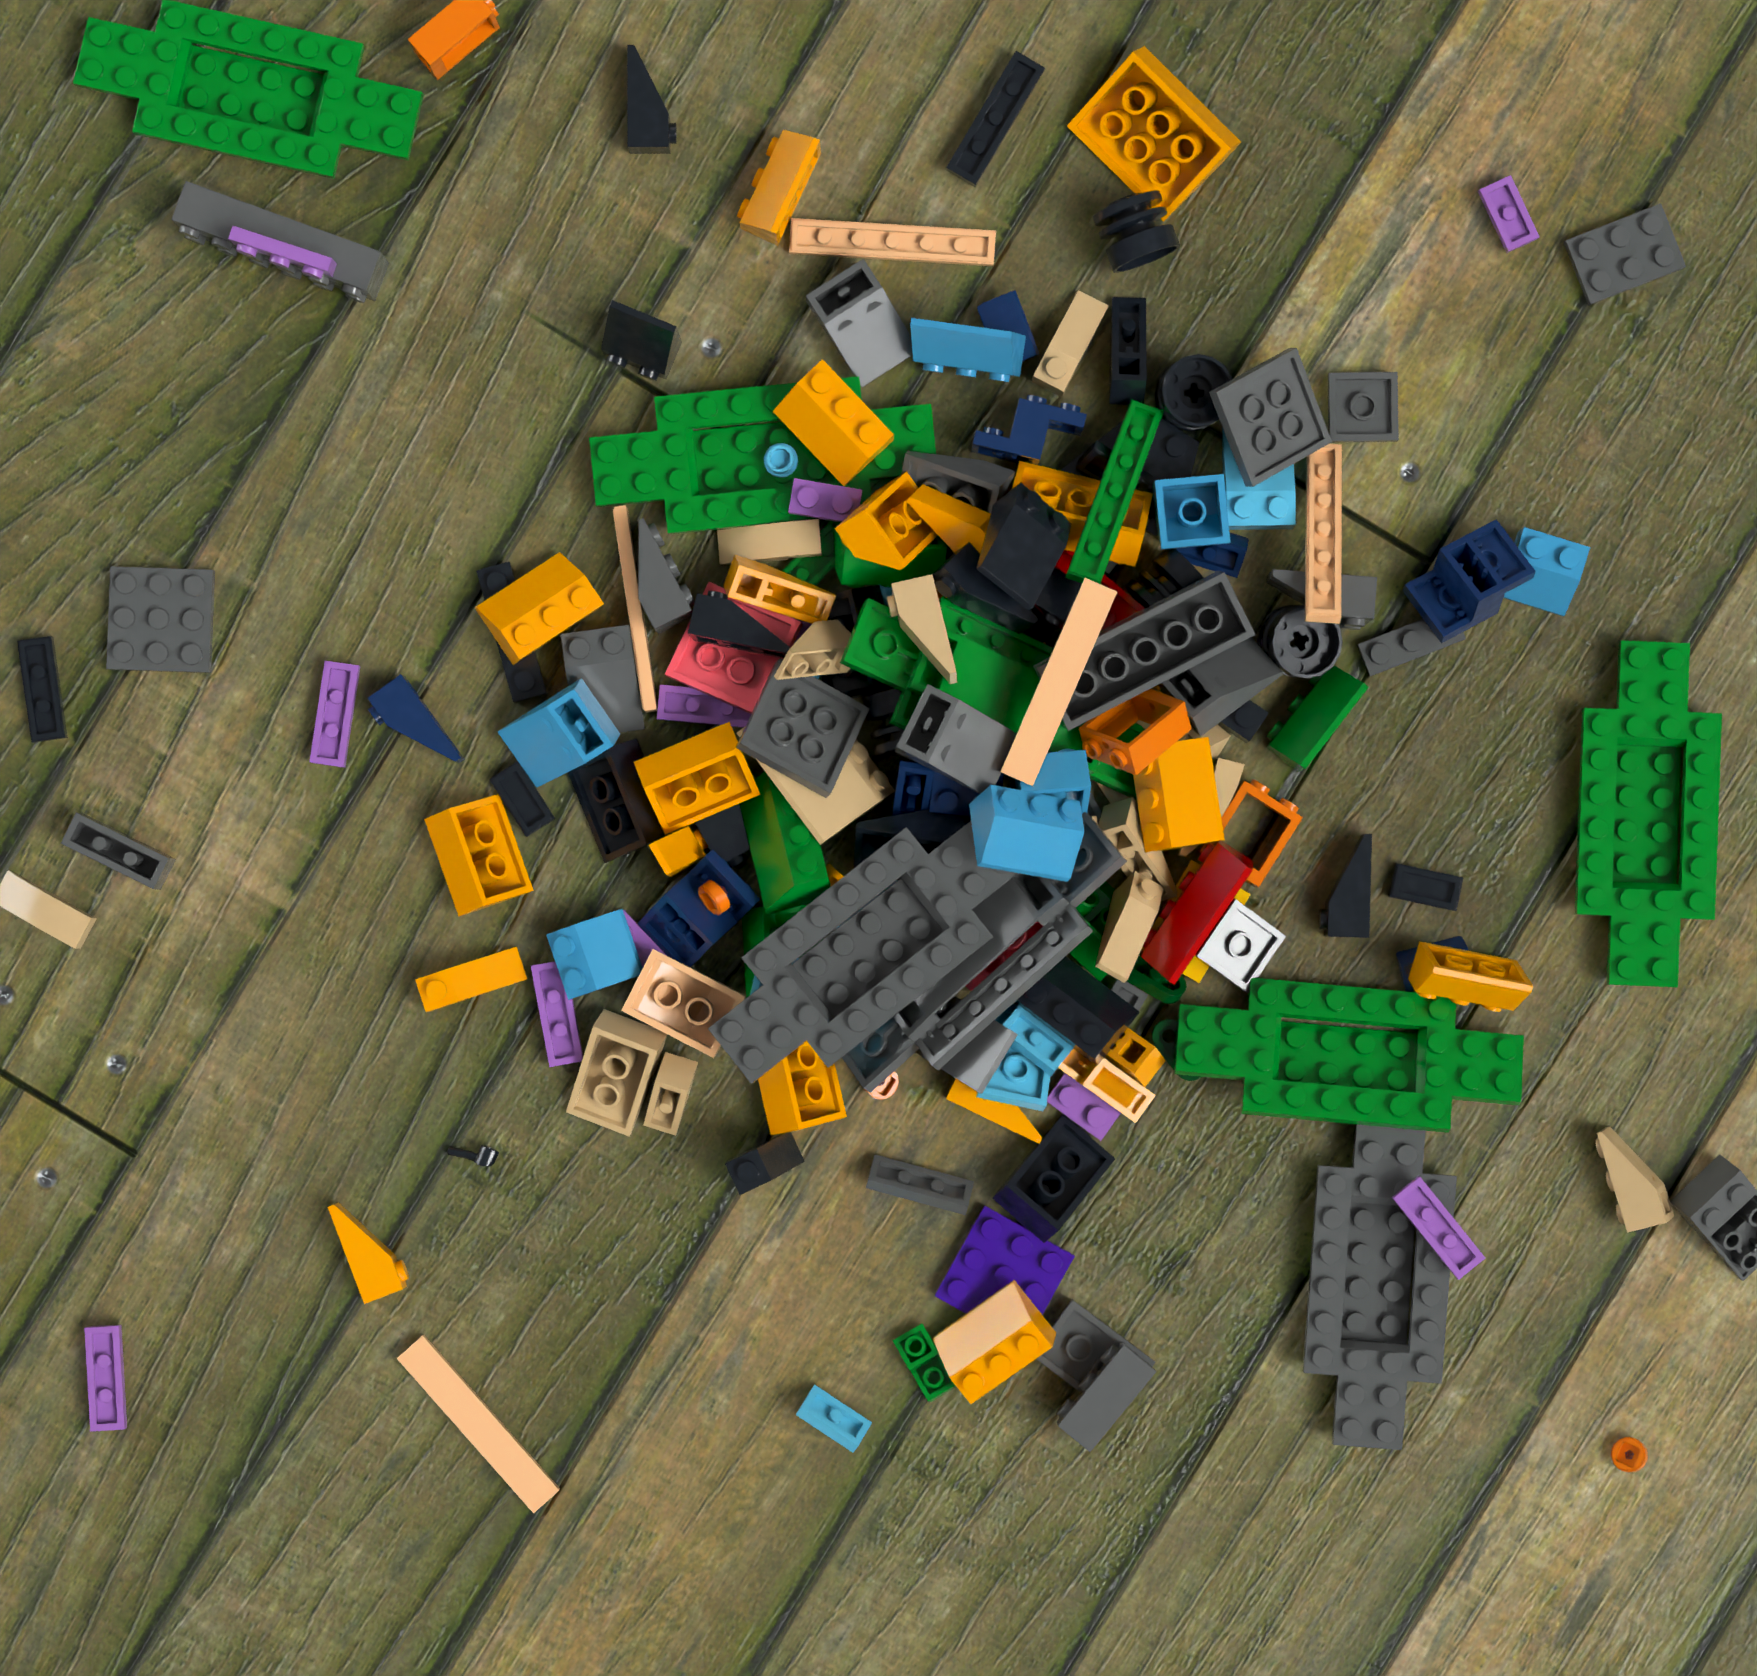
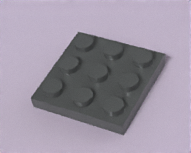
[1209,348,1332,487]
[106,566,215,673]
[736,658,870,798]

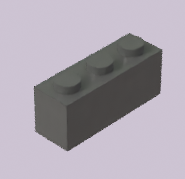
[61,812,176,890]
[1056,1342,1156,1452]

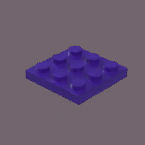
[934,1205,1075,1315]

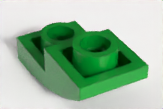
[893,1323,956,1403]

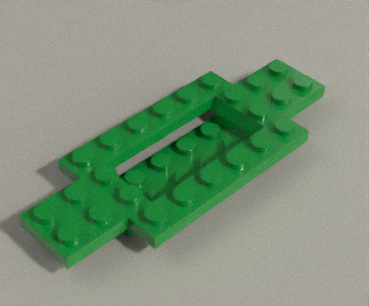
[73,0,424,179]
[589,376,936,534]
[840,596,1145,800]
[1575,640,1722,987]
[1174,978,1524,1133]

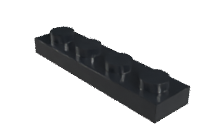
[946,51,1045,187]
[477,561,547,703]

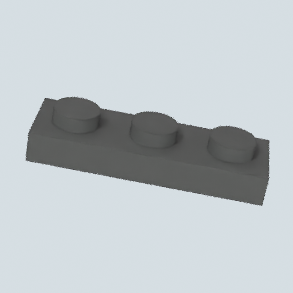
[1356,619,1466,677]
[866,1155,974,1215]

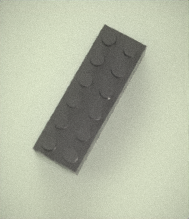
[171,181,389,303]
[1033,571,1255,731]

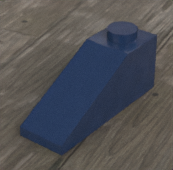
[368,674,465,763]
[892,761,934,816]

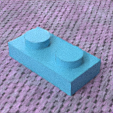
[1003,1005,1074,1076]
[796,1385,872,1453]

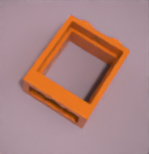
[408,0,500,80]
[1079,689,1192,775]
[1198,779,1303,888]

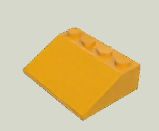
[1067,46,1241,222]

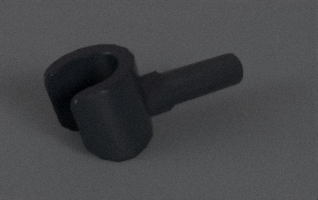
[448,1144,499,1167]

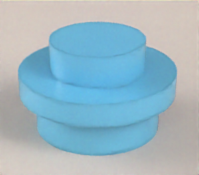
[764,443,798,478]

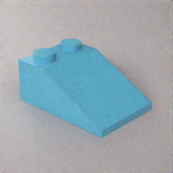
[1222,427,1296,530]

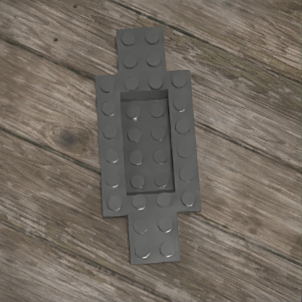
[842,812,1127,1093]
[708,821,1018,1084]
[1302,1124,1457,1450]

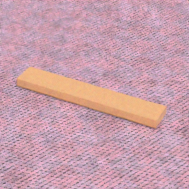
[789,218,996,266]
[1305,444,1342,624]
[613,505,658,713]
[1000,578,1117,786]
[397,1335,560,1513]

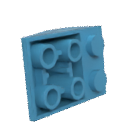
[498,678,620,788]

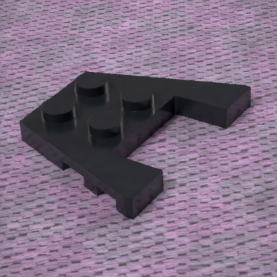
[1061,418,1199,540]

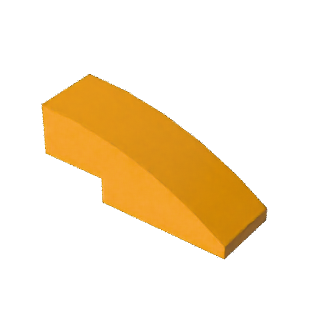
[1058,1049,1156,1123]

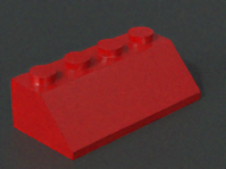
[1141,840,1253,985]

